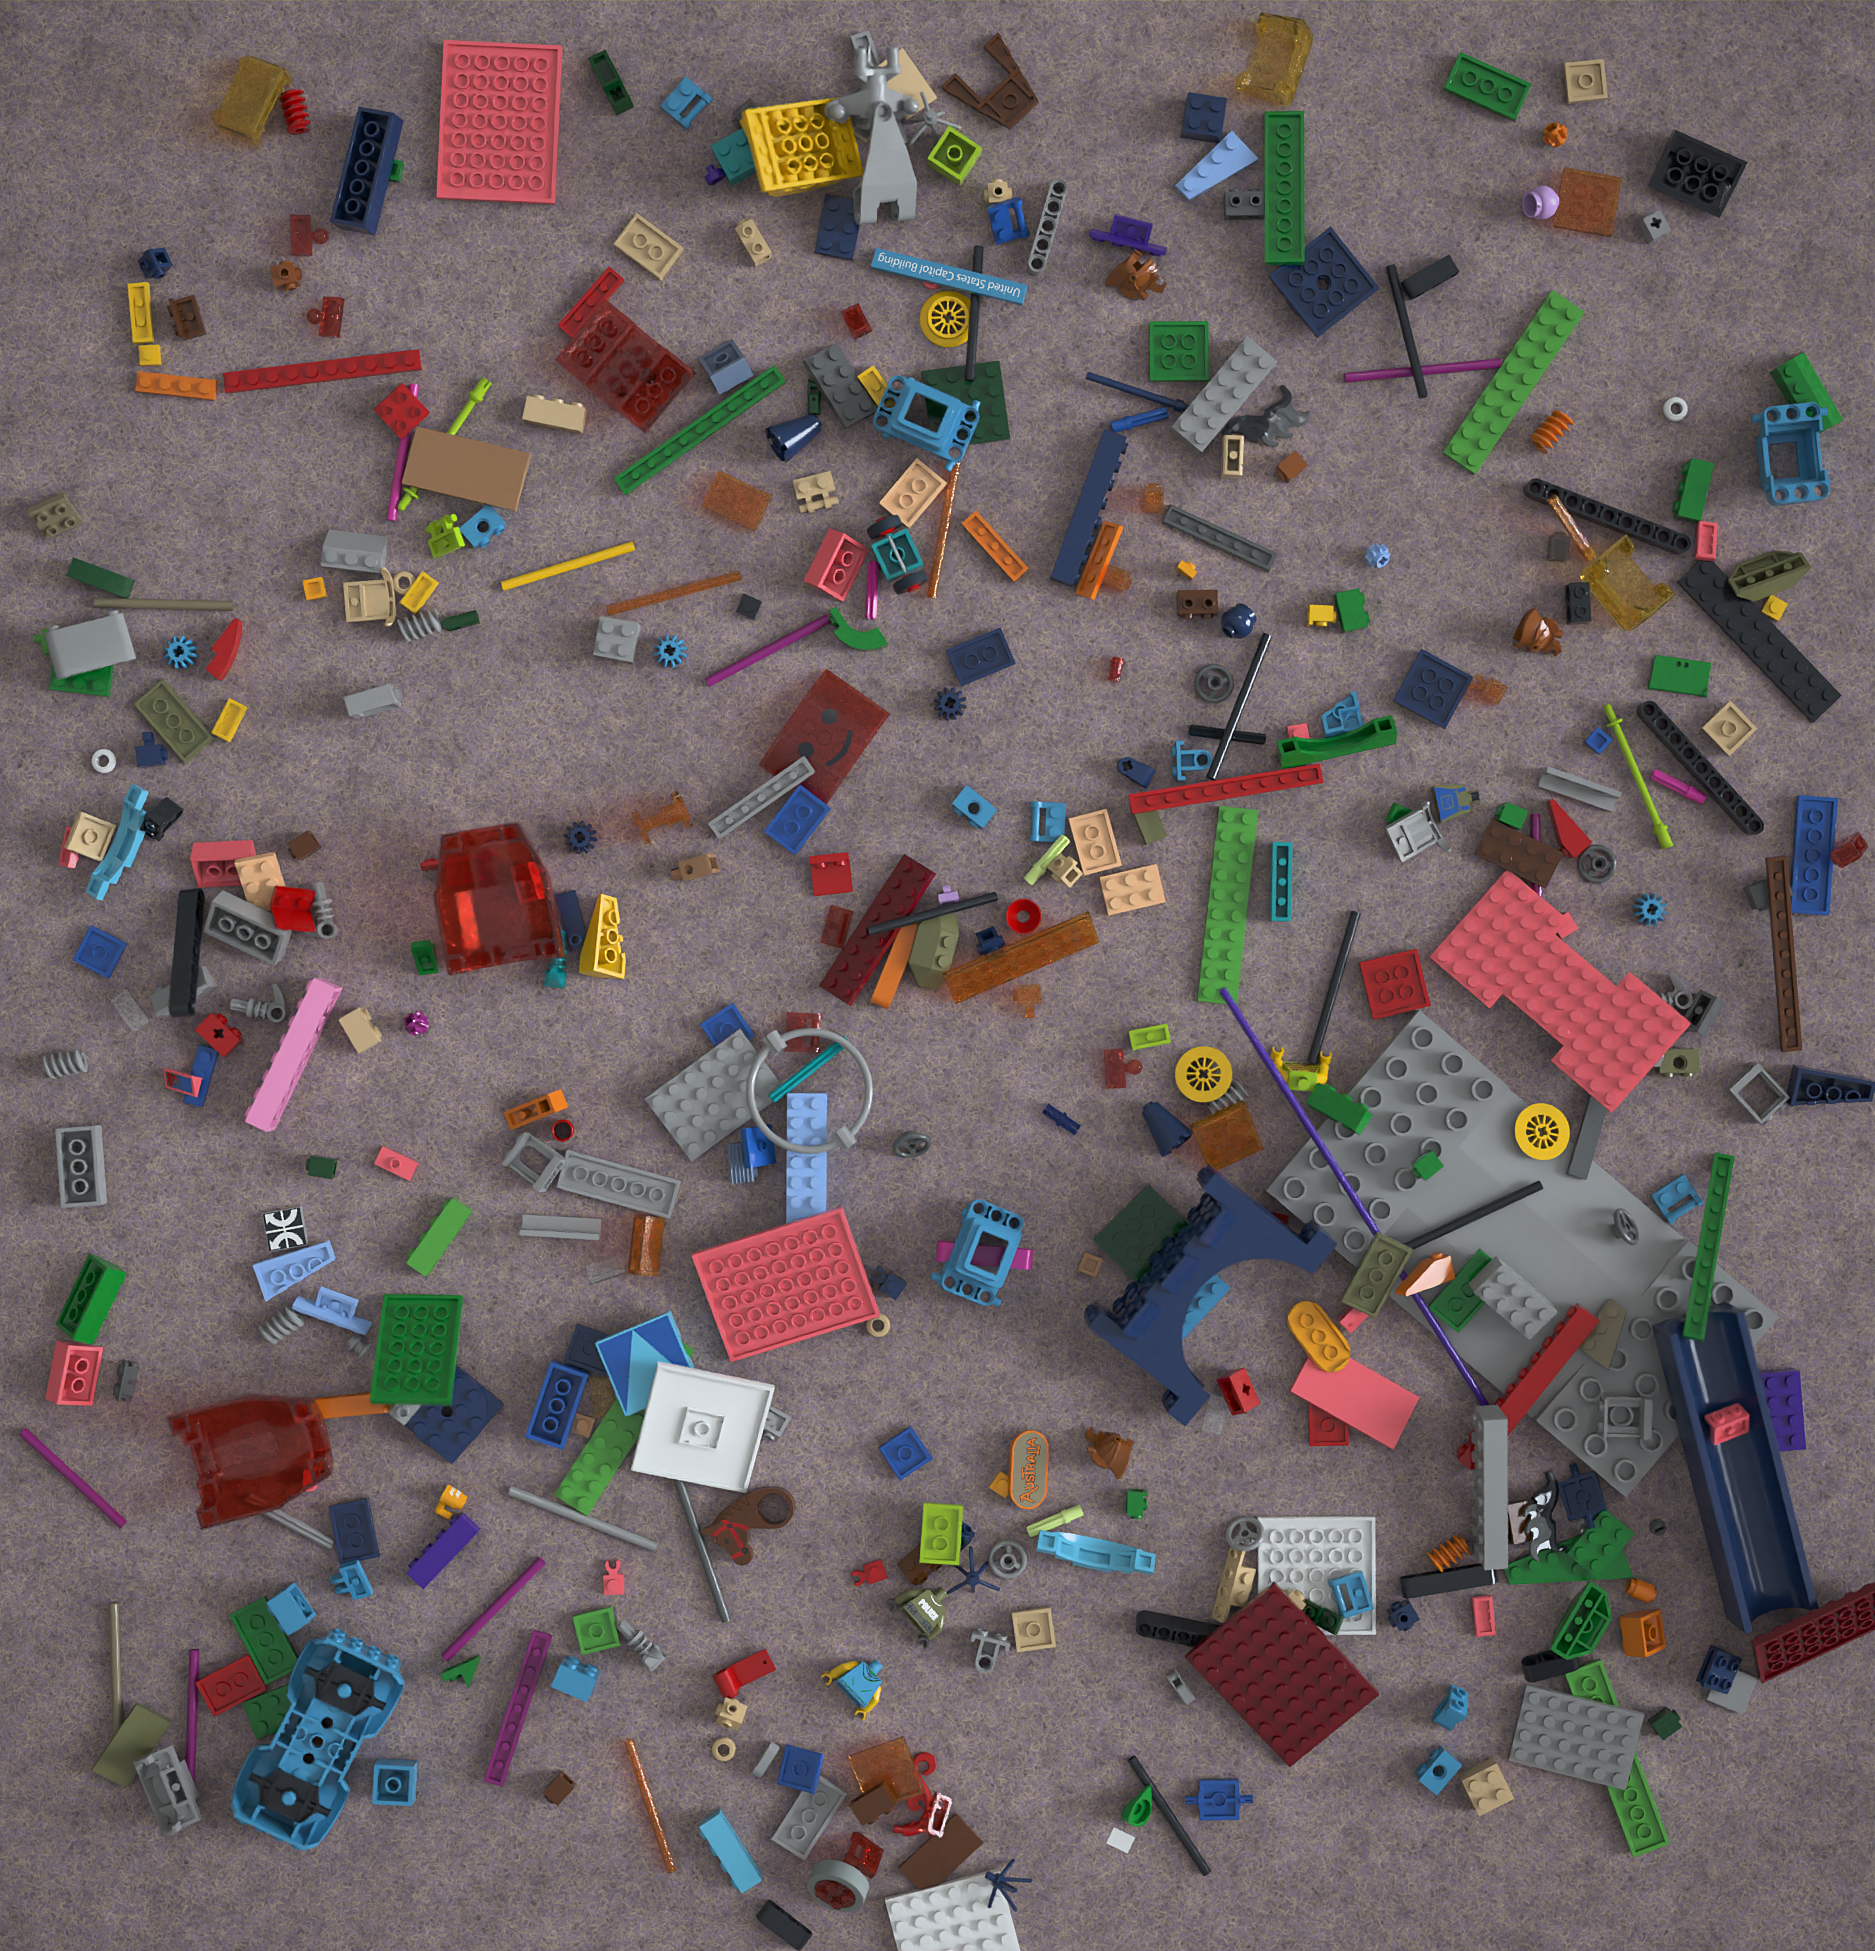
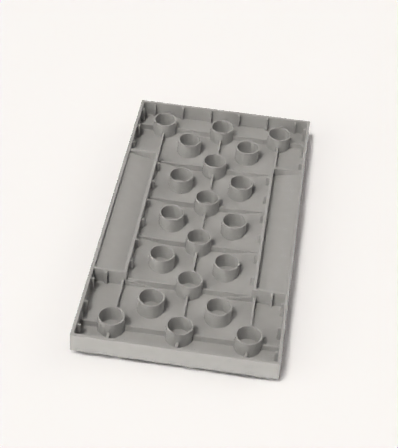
[1264,1010,1778,1497]

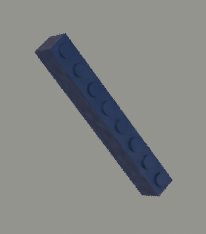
[1050,429,1128,587]

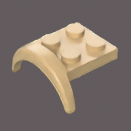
[343,567,396,626]

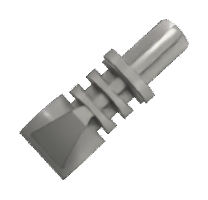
[303,882,339,939]
[1655,972,1693,1009]
[229,984,289,1022]
[617,1620,667,1671]

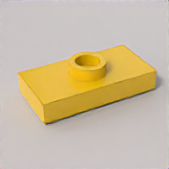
[399,571,439,615]
[211,698,248,742]

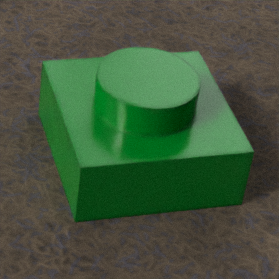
[389,160,404,183]
[1385,802,1413,823]

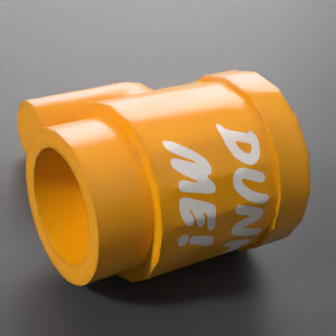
[435,1484,468,1520]

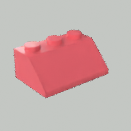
[804,528,869,602]
[190,840,256,888]
[45,1341,103,1406]

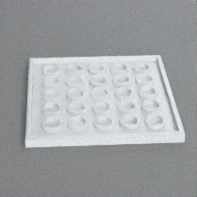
[1257,1516,1376,1635]

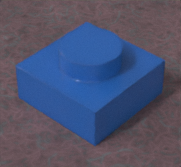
[1584,727,1612,755]

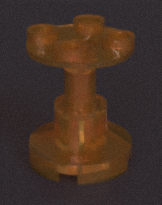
[632,790,694,845]

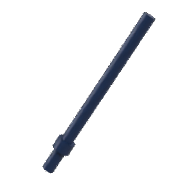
[1085,372,1190,413]

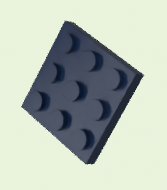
[1393,649,1473,729]

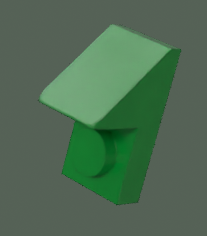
[411,940,439,976]
[440,1655,481,1688]

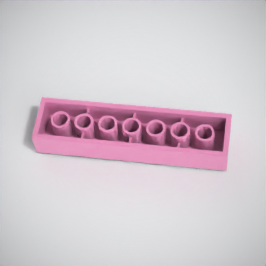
[245,978,342,1132]

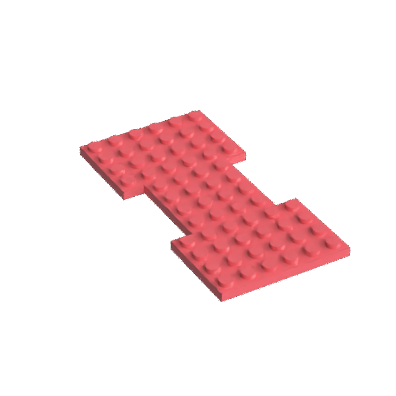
[1429,870,1691,1113]

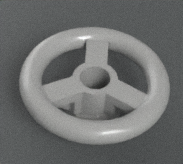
[1226,1517,1265,1551]
[988,1540,1027,1579]

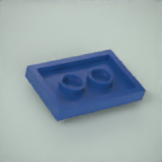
[764,784,831,855]

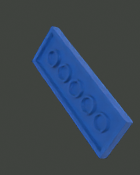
[1790,795,1838,916]

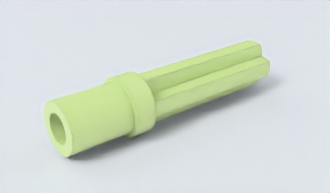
[1024,835,1070,885]
[1026,1504,1084,1537]

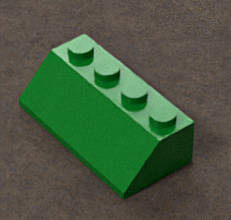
[1770,352,1843,434]
[56,1253,127,1345]

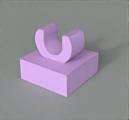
[938,885,959,906]

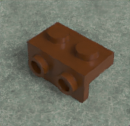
[167,295,207,341]
[897,1543,943,1586]

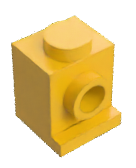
[1306,605,1336,627]

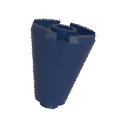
[765,414,822,463]
[1142,1101,1194,1157]

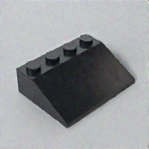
[1648,129,1748,218]

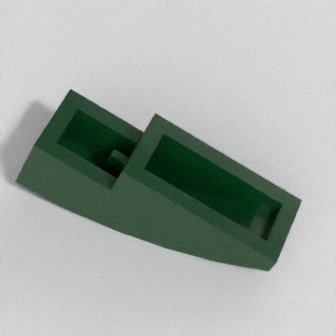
[588,50,634,116]
[66,557,135,598]

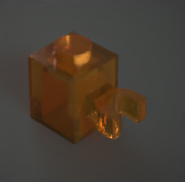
[1142,483,1164,514]
[1101,564,1132,593]
[1468,673,1508,706]
[1013,984,1042,1018]

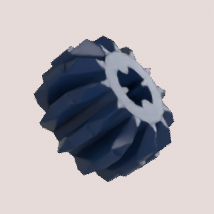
[934,687,967,721]
[564,821,598,854]

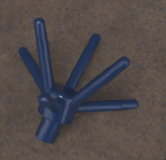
[946,1546,1000,1594]
[985,1859,1032,1912]

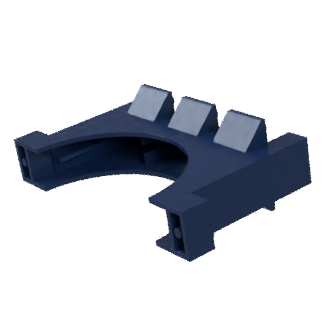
[1083,1164,1337,1426]

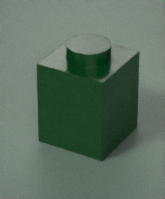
[306,1155,338,1179]
[1648,1707,1682,1740]

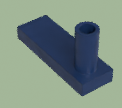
[556,890,587,952]

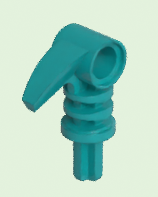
[544,930,568,989]

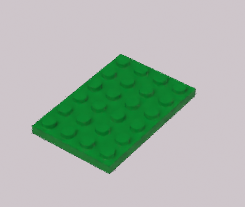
[370,1294,464,1405]

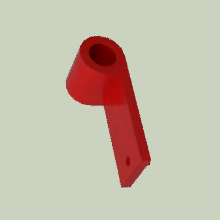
[712,1648,776,1699]

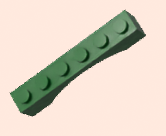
[1277,715,1397,770]

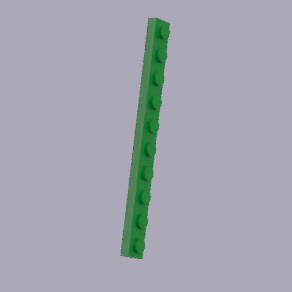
[614,365,786,496]
[1682,1152,1735,1342]

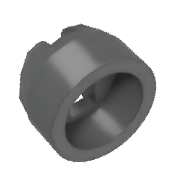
[1649,1519,1666,1535]

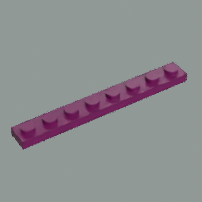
[484,1629,553,1787]

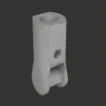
[1165,1668,1195,1705]

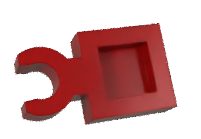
[851,1559,888,1586]

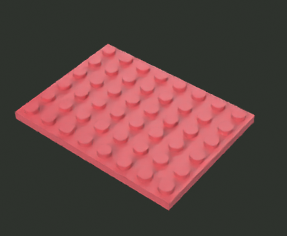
[436,40,563,205]
[691,1206,880,1362]

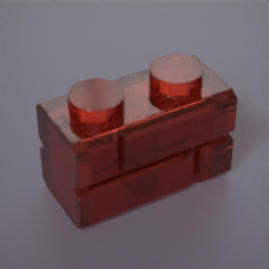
[1830,832,1868,868]

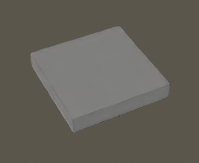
[1705,1670,1758,1715]

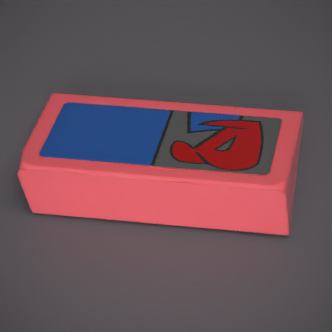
[163,1068,202,1097]

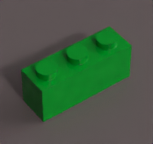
[1672,458,1714,523]
[1306,1083,1372,1136]

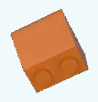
[1620,1609,1666,1658]

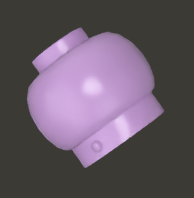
[1522,186,1559,220]

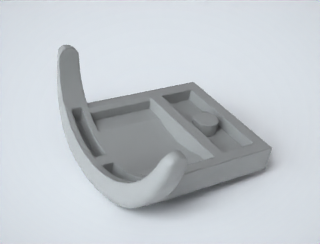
[1384,801,1451,862]

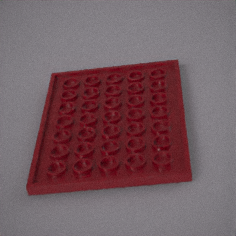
[1185,1581,1379,1767]

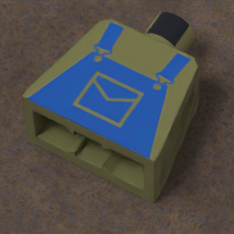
[1431,784,1480,823]

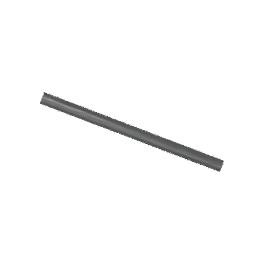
[673,1479,731,1623]

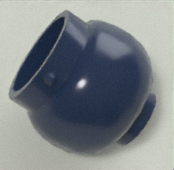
[1221,603,1257,639]

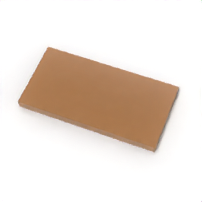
[402,427,531,512]

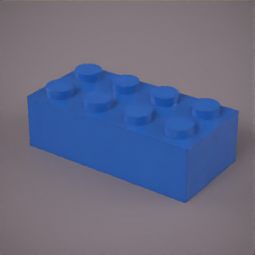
[525,1359,590,1450]

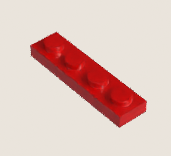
[557,266,625,340]

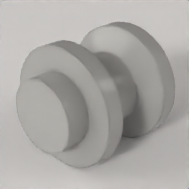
[347,1335,372,1360]

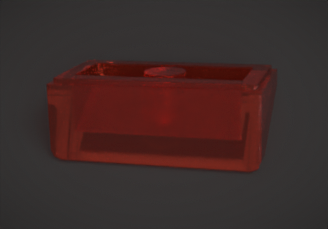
[820,905,854,949]

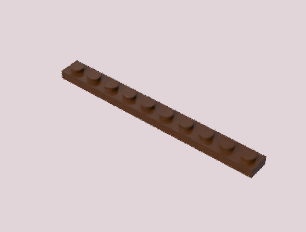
[1765,855,1802,1052]

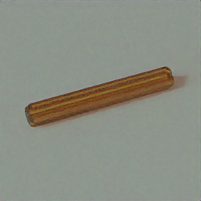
[1548,495,1596,562]

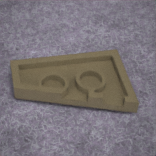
[1578,1298,1627,1370]

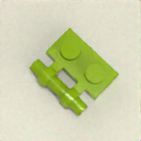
[425,514,465,559]

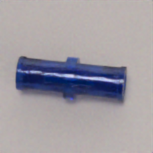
[1042,1103,1081,1135]

